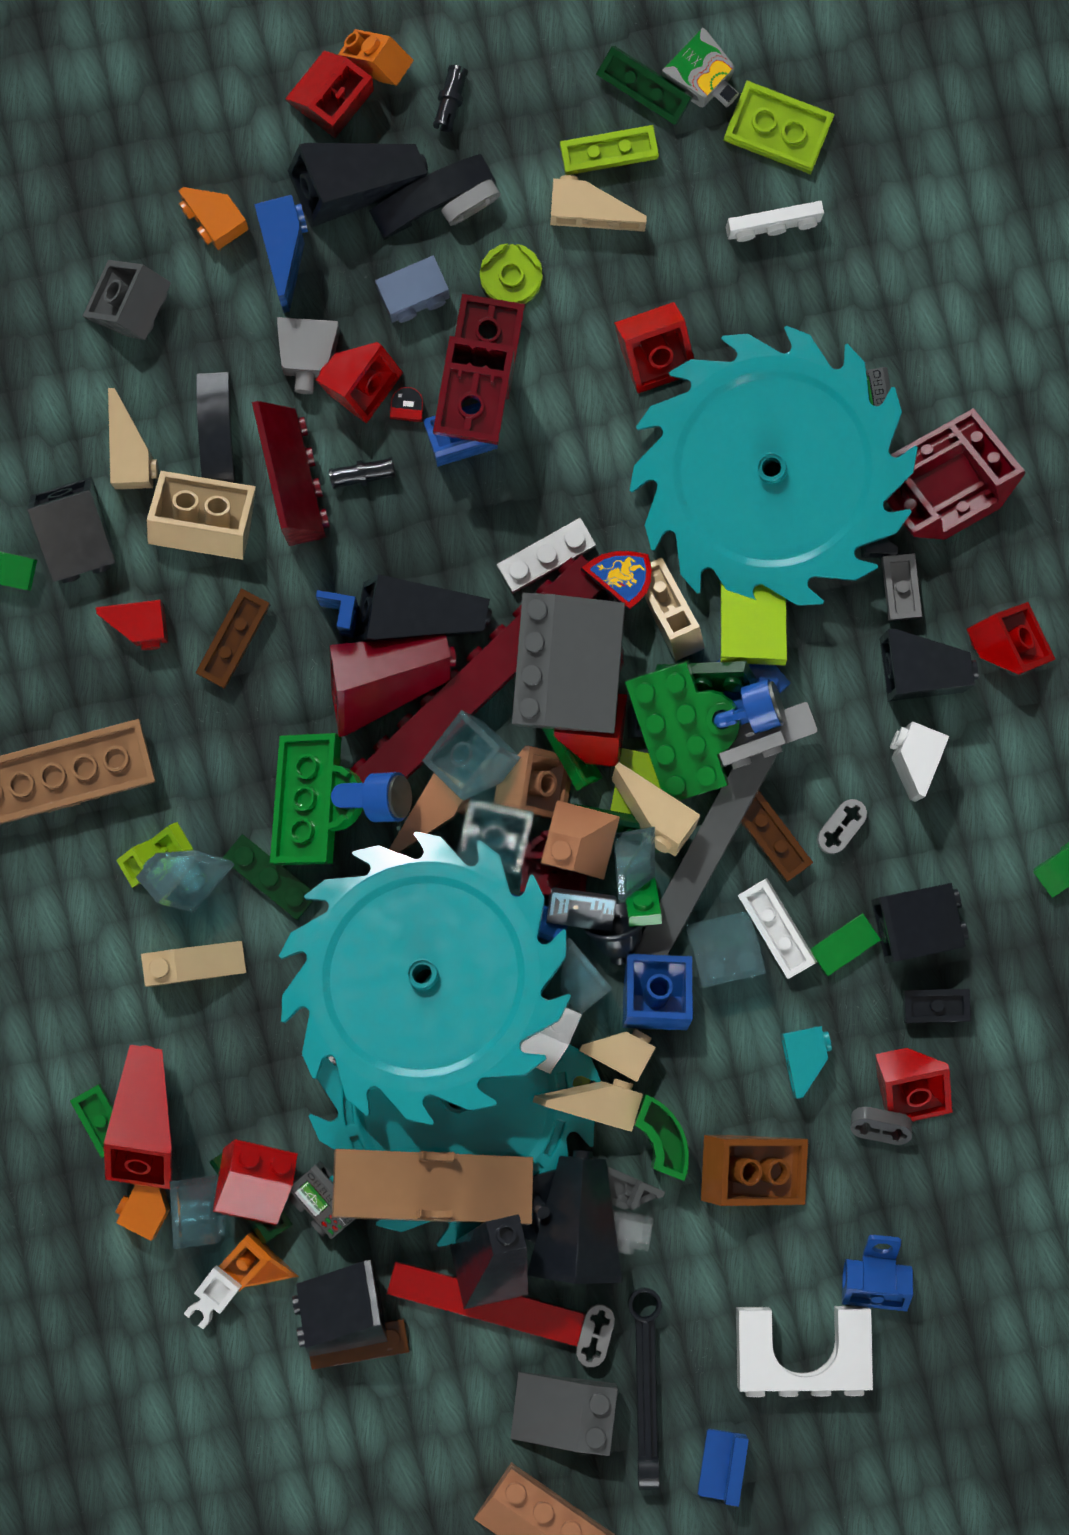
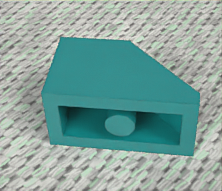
[780,1026,832,1099]

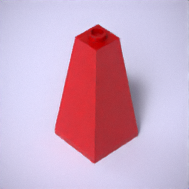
[104,1045,172,1190]

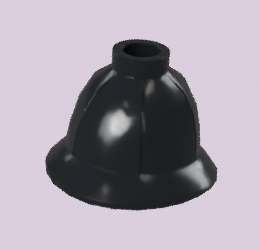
[583,902,643,965]

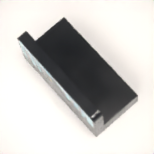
[546,887,617,931]

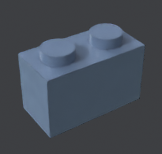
[375,255,450,323]

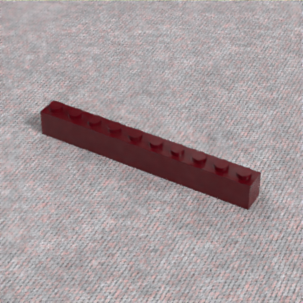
[350,555,604,783]

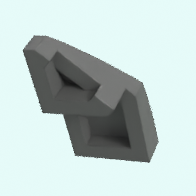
[607,1166,665,1210]

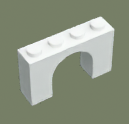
[736,1306,873,1397]

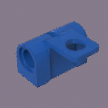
[842,1235,913,1311]

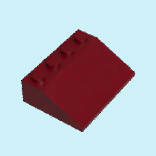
[252,401,330,546]

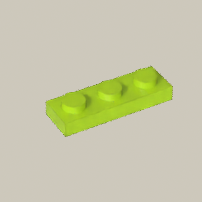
[560,125,659,175]

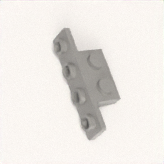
[719,702,818,770]

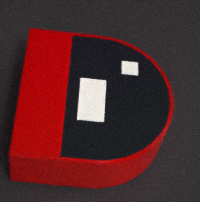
[390,387,423,422]

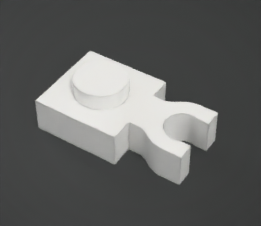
[184,1265,242,1329]

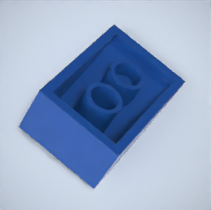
[254,195,308,313]

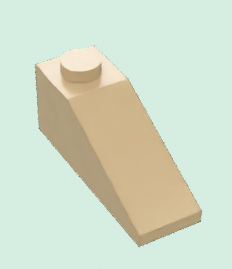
[550,175,647,232]
[108,388,159,489]
[644,557,705,661]
[612,762,700,856]
[141,941,247,987]
[533,1078,643,1132]

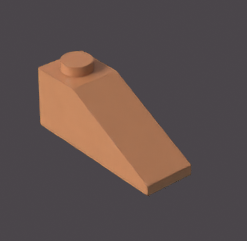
[389,769,472,854]

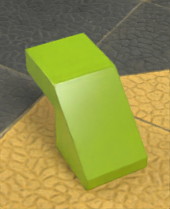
[116,822,194,888]

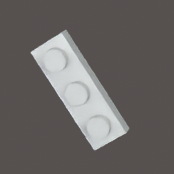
[726,201,824,242]
[497,518,596,594]
[738,878,817,979]

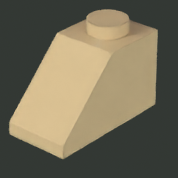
[579,1029,656,1082]

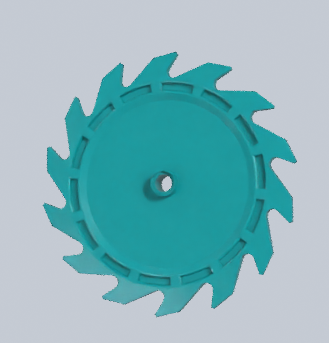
[629,326,918,606]
[279,831,571,1126]
[308,972,601,1247]

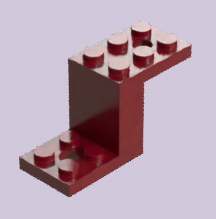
[433,294,525,445]

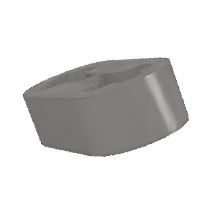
[441,180,501,226]
[817,799,867,854]
[576,1304,615,1367]

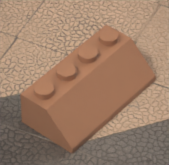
[474,1462,615,1535]

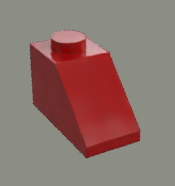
[96,600,168,650]

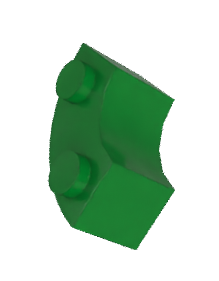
[634,1094,689,1181]

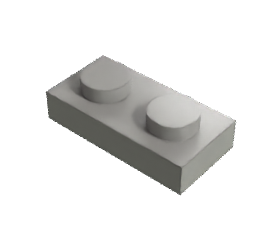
[881,553,922,622]

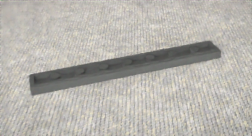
[633,745,783,955]

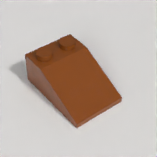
[701,1135,808,1206]

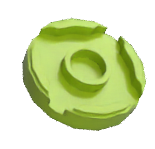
[480,244,543,304]

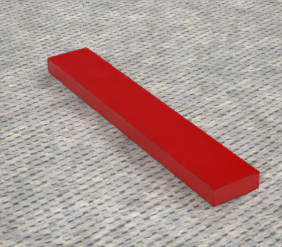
[387,1261,586,1347]

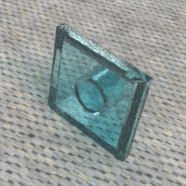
[136,850,234,913]
[560,938,612,1014]

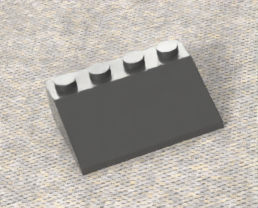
[512,593,625,733]

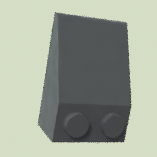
[510,1371,618,1456]

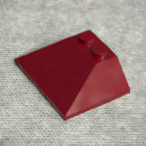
[886,408,1025,540]

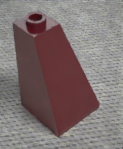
[330,634,456,737]

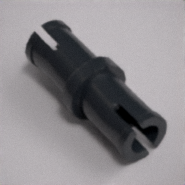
[433,65,468,132]
[329,457,396,489]

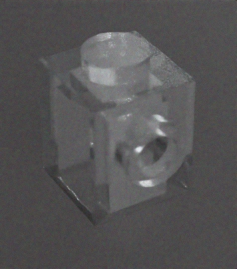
[613,1210,654,1254]

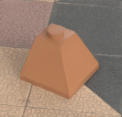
[493,746,571,819]
[540,800,620,880]

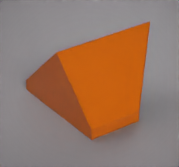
[218,1231,299,1292]

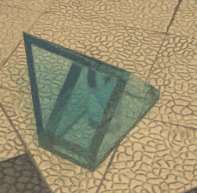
[614,827,655,900]

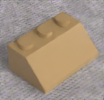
[147,471,256,560]

